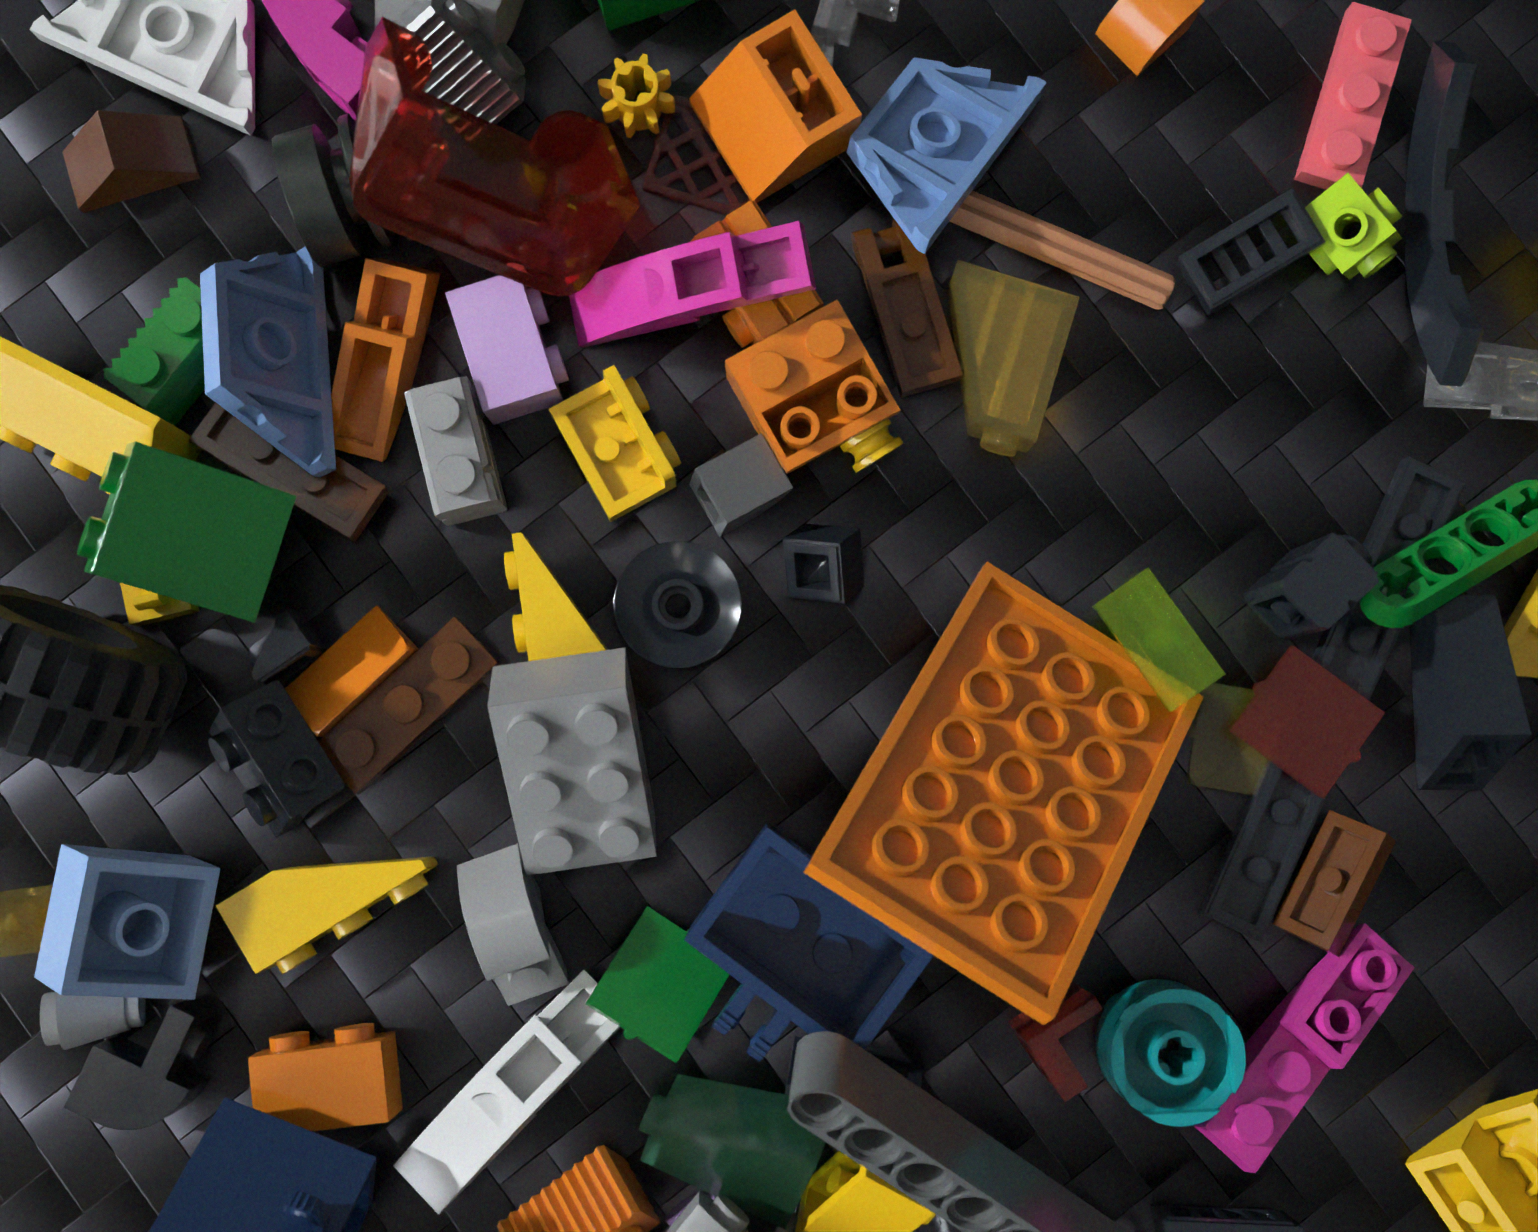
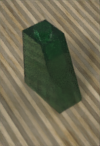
[639,1074,826,1229]

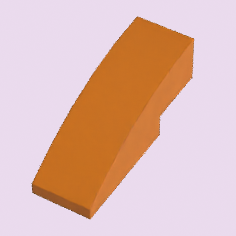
[331,258,440,462]

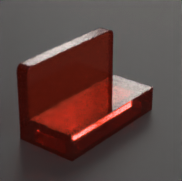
[1008,981,1103,1102]

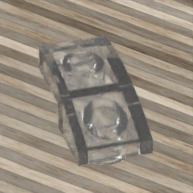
[1424,342,1538,420]

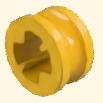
[840,419,904,473]

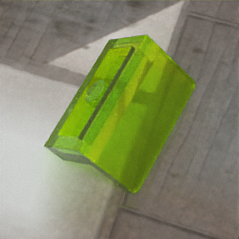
[1092,568,1225,712]

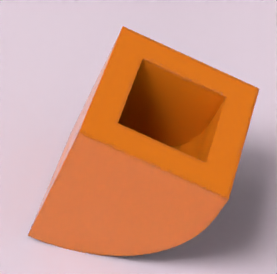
[1095,0,1205,76]

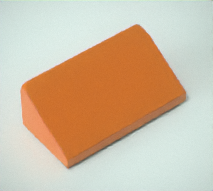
[285,605,418,737]

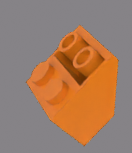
[689,9,862,203]
[725,299,900,474]

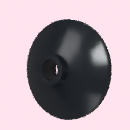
[613,541,741,668]

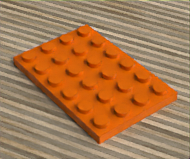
[803,561,1204,1025]

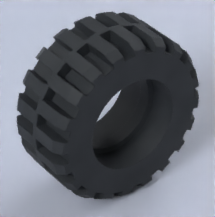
[0,585,188,775]

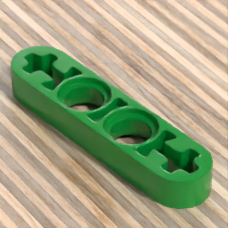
[1360,480,1538,628]

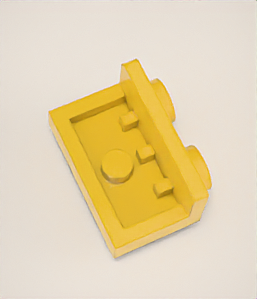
[549,365,681,522]

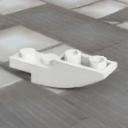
[393,970,620,1215]

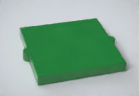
[585,906,730,1063]

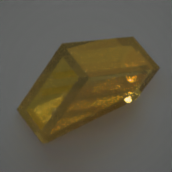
[947,260,1080,456]

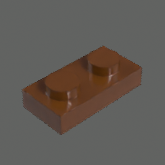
[1273,810,1396,957]

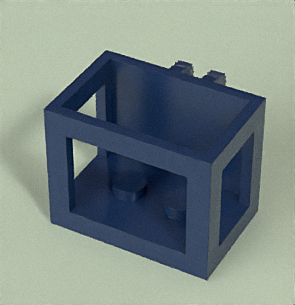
[684,822,934,1062]
[149,1097,377,1232]

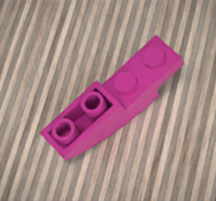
[262,0,441,144]
[567,221,816,348]
[1194,924,1415,1173]

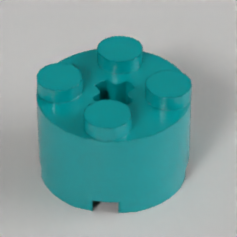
[1095,979,1246,1127]

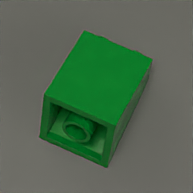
[77,441,297,623]

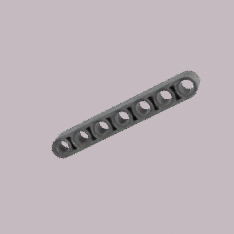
[788,1031,1129,1232]

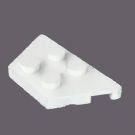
[30,0,255,136]

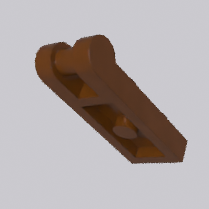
[851,220,963,398]

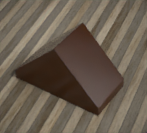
[63,110,202,213]

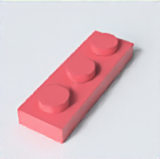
[1294,2,1412,190]

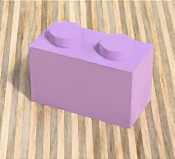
[445,269,569,425]

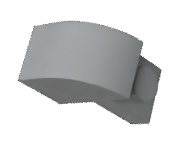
[456,843,569,1006]

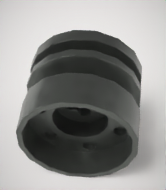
[272,104,425,268]

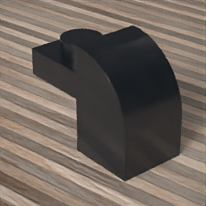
[64,998,215,1130]

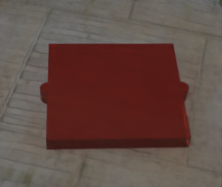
[1229,646,1385,798]

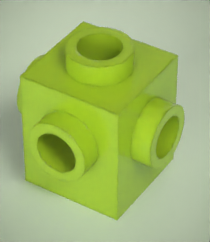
[1305,173,1403,280]

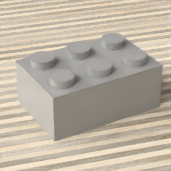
[487,648,657,876]

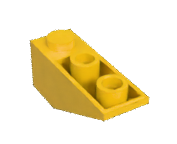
[504,532,608,661]
[216,857,439,975]

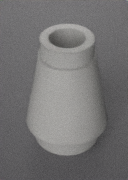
[40,992,146,1050]

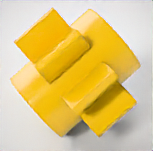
[598,53,675,138]

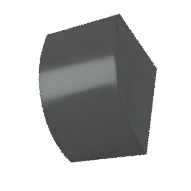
[689,433,793,537]

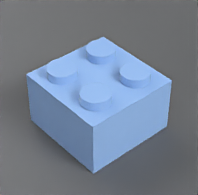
[34,844,220,1000]

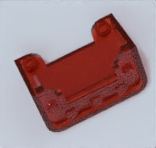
[349,16,640,297]

